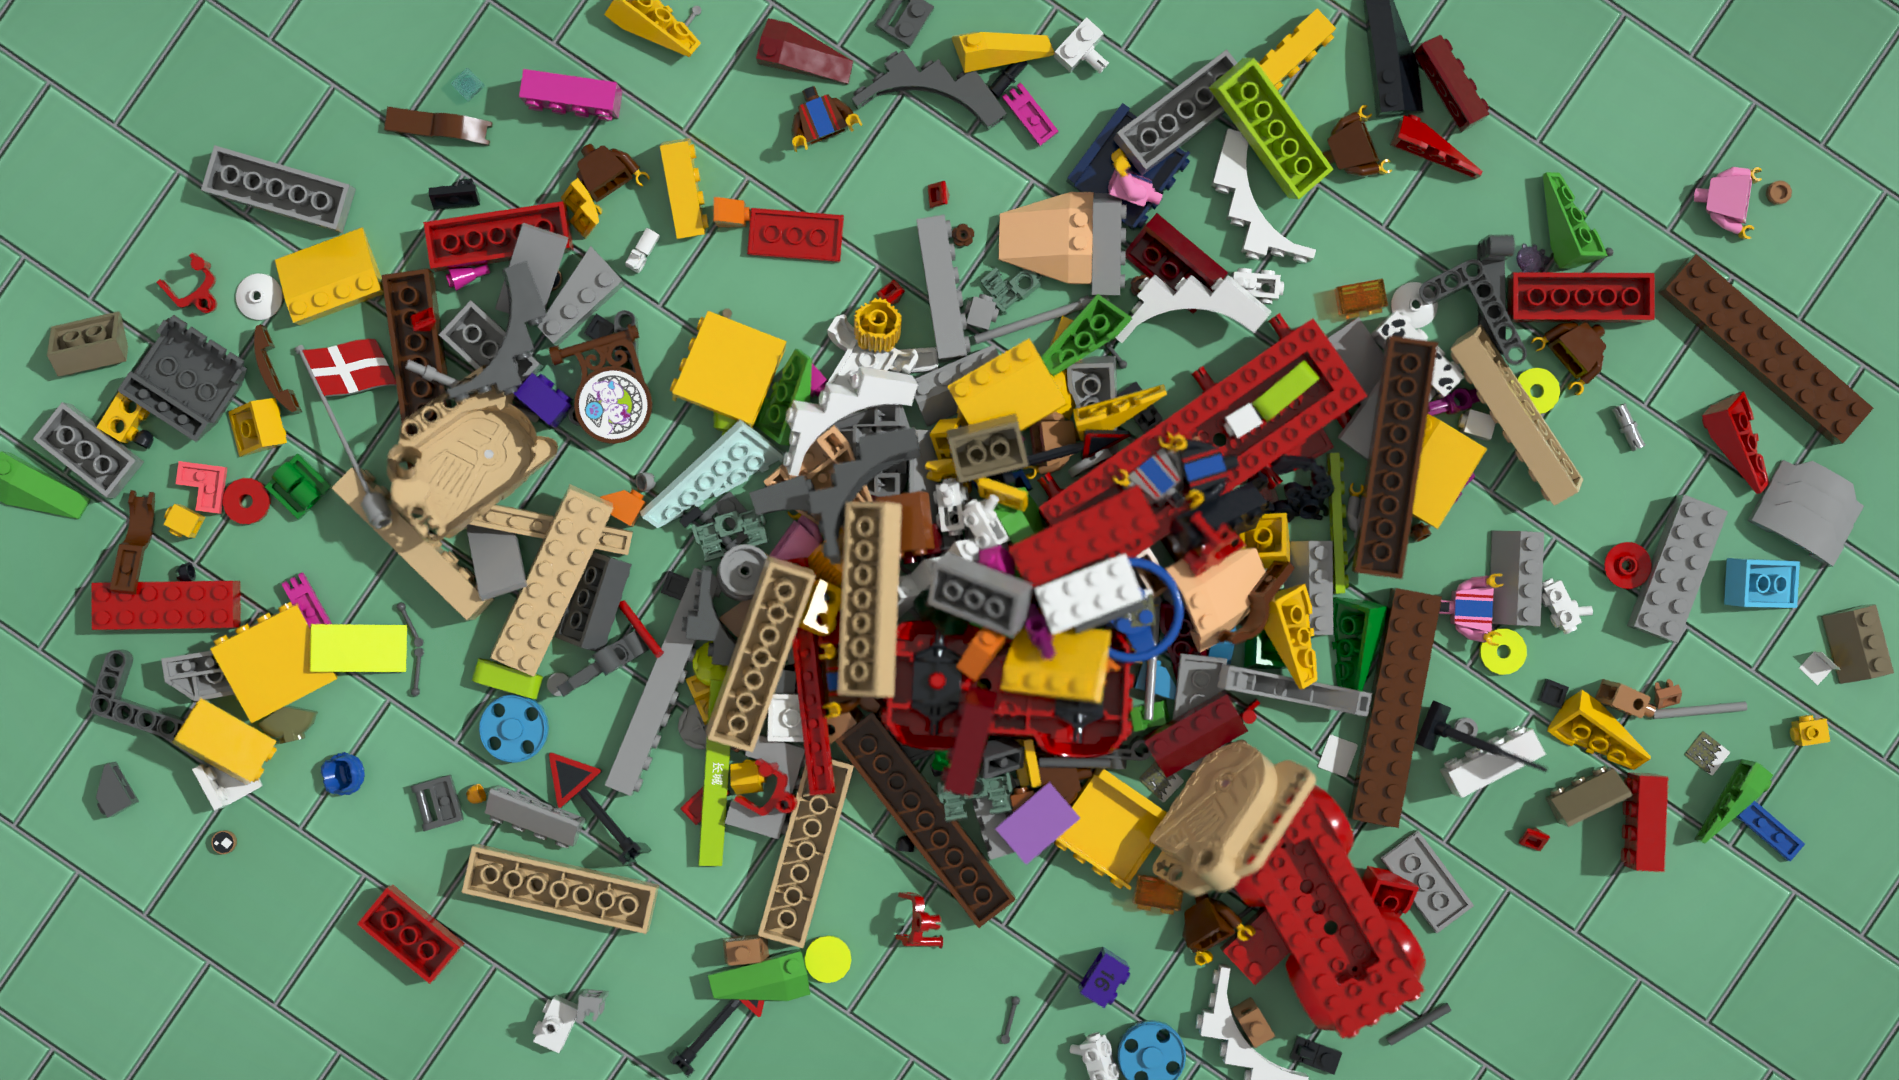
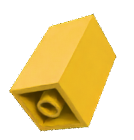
[172,698,277,785]

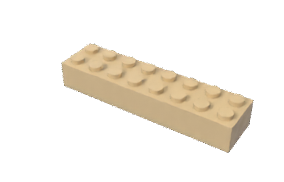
[1450,324,1583,506]
[332,468,495,620]
[491,484,613,676]
[838,502,902,697]
[706,556,816,753]
[758,757,854,948]
[462,844,659,934]

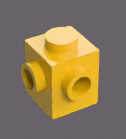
[163,504,206,538]
[1790,715,1830,746]
[730,760,767,795]

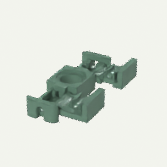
[980,267,1045,314]
[692,509,769,562]
[937,772,1013,822]

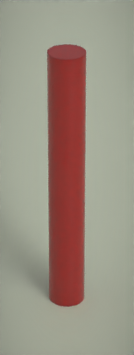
[618,600,664,658]

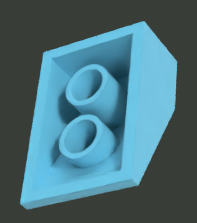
[1724,558,1800,608]

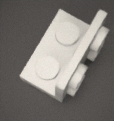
[192,763,263,811]

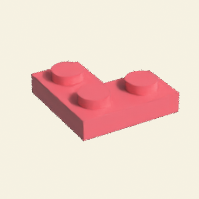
[176,461,227,514]

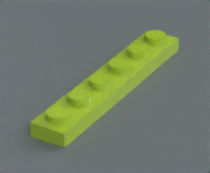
[1327,453,1349,594]

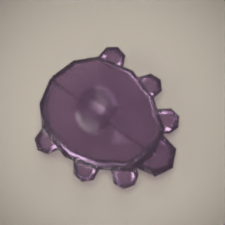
[1516,243,1550,272]

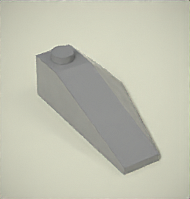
[1067,356,1118,454]

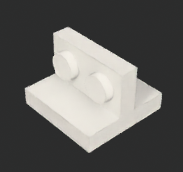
[768,694,804,742]

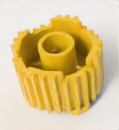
[854,298,901,352]

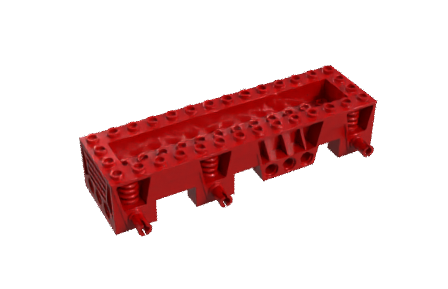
[1037,313,1367,571]

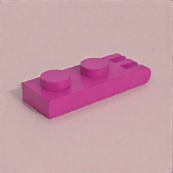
[1002,83,1059,147]
[282,572,332,627]

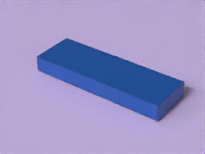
[1736,801,1805,862]

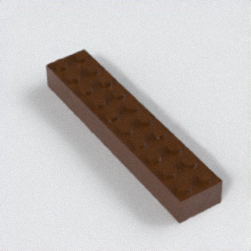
[1658,254,1874,445]
[381,269,452,470]
[1352,336,1438,579]
[1348,588,1442,828]
[835,711,1016,928]

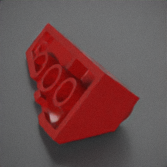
[1390,114,1483,179]
[1702,391,1769,494]
[1362,866,1419,917]

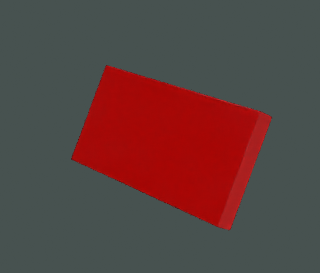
[747,208,844,262]

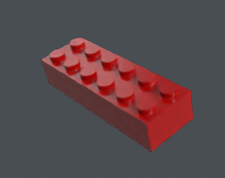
[423,201,574,272]
[1507,272,1655,323]
[1008,484,1160,590]
[91,581,241,630]
[1220,880,1324,985]

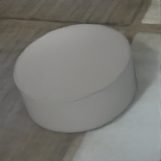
[547,672,569,696]
[1453,717,1478,737]

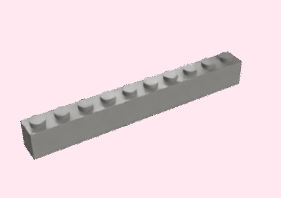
[605,568,722,796]

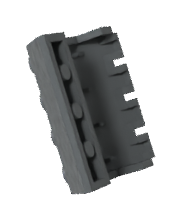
[117,315,247,442]

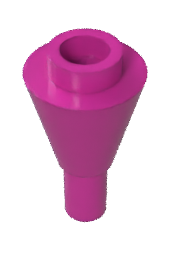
[446,265,490,291]

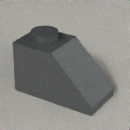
[982,736,1024,779]
[96,761,139,818]

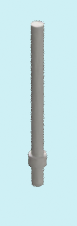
[974,295,1109,344]
[405,360,539,423]
[1144,586,1163,720]

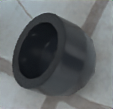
[132,430,153,449]
[175,562,196,581]
[895,835,915,852]

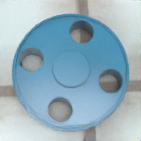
[479,694,549,763]
[1117,1020,1186,1080]

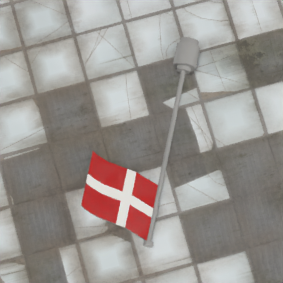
[295,339,396,529]

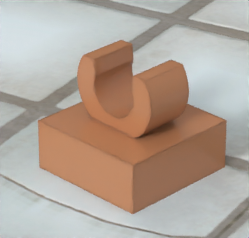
[1654,679,1682,709]

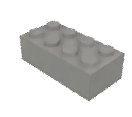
[439,300,544,399]
[33,402,144,498]
[928,552,1032,637]

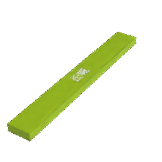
[698,679,730,866]

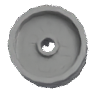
[716,544,767,601]

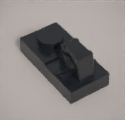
[429,178,480,209]
[1117,382,1163,433]
[1289,1035,1342,1075]

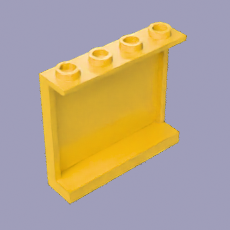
[670,311,787,428]
[210,601,338,723]
[1054,768,1168,890]

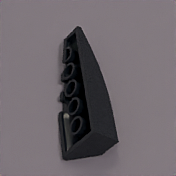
[1363,0,1423,117]

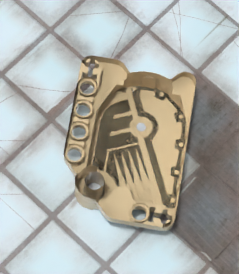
[387,364,558,544]
[1150,739,1316,896]

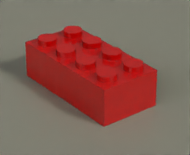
[1621,772,1668,872]
[357,885,465,984]

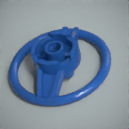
[1108,557,1184,663]

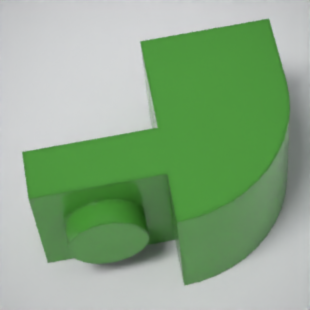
[1128,699,1170,732]

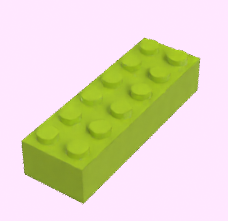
[1209,58,1334,199]

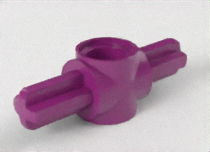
[1427,388,1481,416]
[1025,603,1056,660]

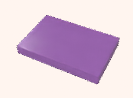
[995,782,1080,865]

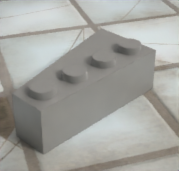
[538,246,626,345]

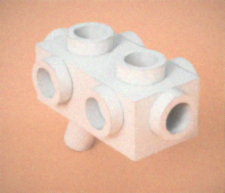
[1231,268,1284,305]
[933,478,969,536]
[961,495,1010,550]
[1541,578,1593,635]
[1070,1032,1120,1080]

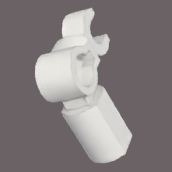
[625,228,660,273]

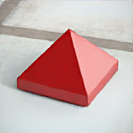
[928,181,950,208]
[876,279,905,305]
[410,307,436,331]
[1518,827,1550,851]

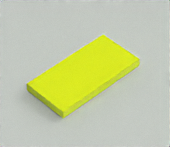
[310,624,407,672]

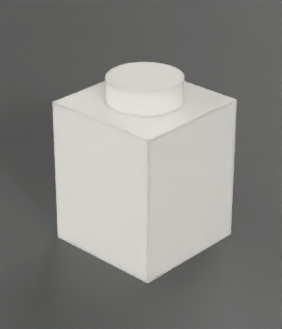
[1223,403,1262,439]
[1458,409,1496,441]

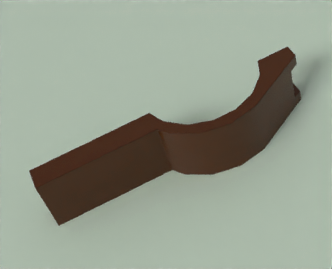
[384,107,493,146]
[110,490,155,595]
[1216,561,1295,645]

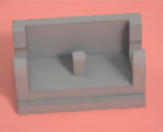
[576,989,609,1023]

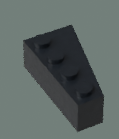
[1170,482,1268,551]

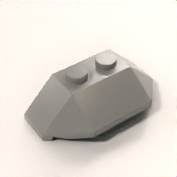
[161,651,235,701]

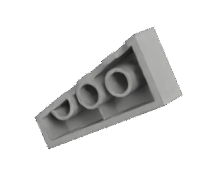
[1092,193,1126,295]
[972,767,1015,860]

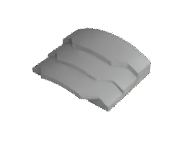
[1747,460,1864,567]

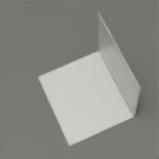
[1799,651,1841,685]

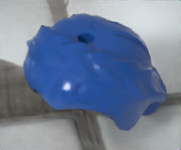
[321,752,365,796]

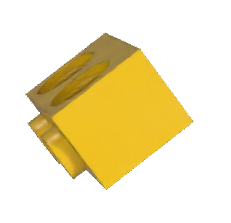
[97,392,150,443]
[798,579,842,636]

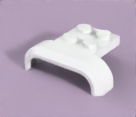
[827,314,918,410]

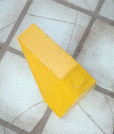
[952,32,1054,73]
[1073,384,1167,441]
[1547,690,1651,770]

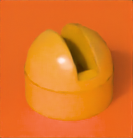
[466,783,486,804]

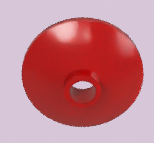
[1604,542,1652,589]

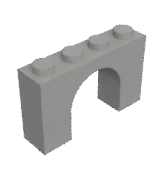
[725,734,806,839]

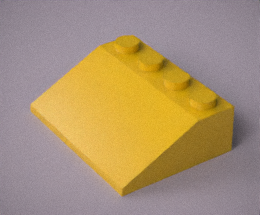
[275,227,384,325]
[947,338,1067,432]
[1412,414,1487,529]
[1001,626,1111,703]

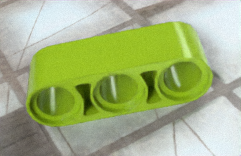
[1252,360,1320,422]
[472,658,543,699]

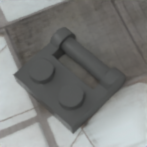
[874,0,934,47]
[698,491,748,552]
[410,775,464,831]

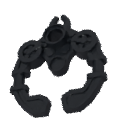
[1247,455,1335,523]

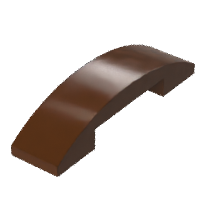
[254,324,302,414]

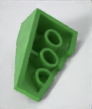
[1041,294,1132,377]
[755,349,812,445]
[0,451,91,519]
[1695,759,1773,843]

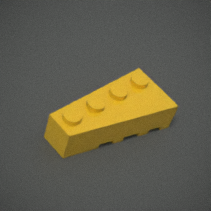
[1257,8,1336,91]
[660,138,709,239]

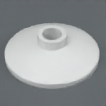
[236,274,283,320]
[1391,282,1438,329]

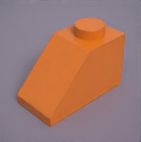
[714,197,750,227]
[600,489,647,527]
[956,626,1006,682]

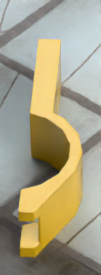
[925,458,1028,512]

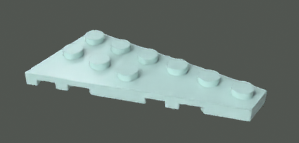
[640,420,785,528]

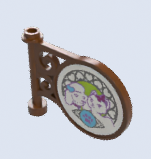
[549,324,653,444]

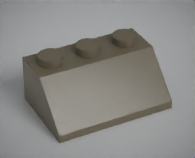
[47,311,128,377]
[947,414,1029,483]
[1821,604,1894,684]
[1546,766,1632,827]

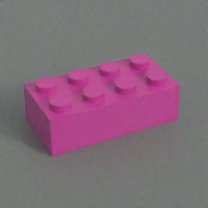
[519,69,623,121]

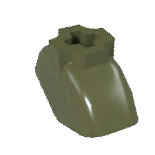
[258,706,318,744]

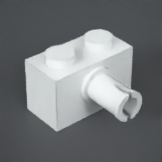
[1054,17,1109,74]
[533,995,578,1053]

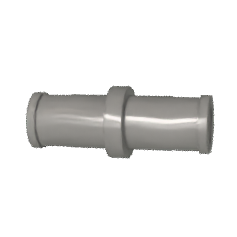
[1612,403,1646,451]

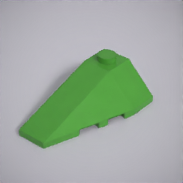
[1543,172,1608,269]
[993,487,1044,547]
[707,949,810,1001]

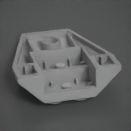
[827,404,910,497]

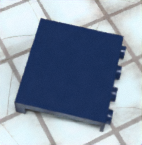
[1066,103,1190,231]

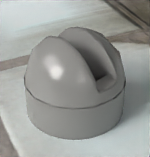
[636,472,656,492]

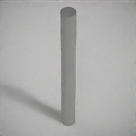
[1652,701,1747,719]

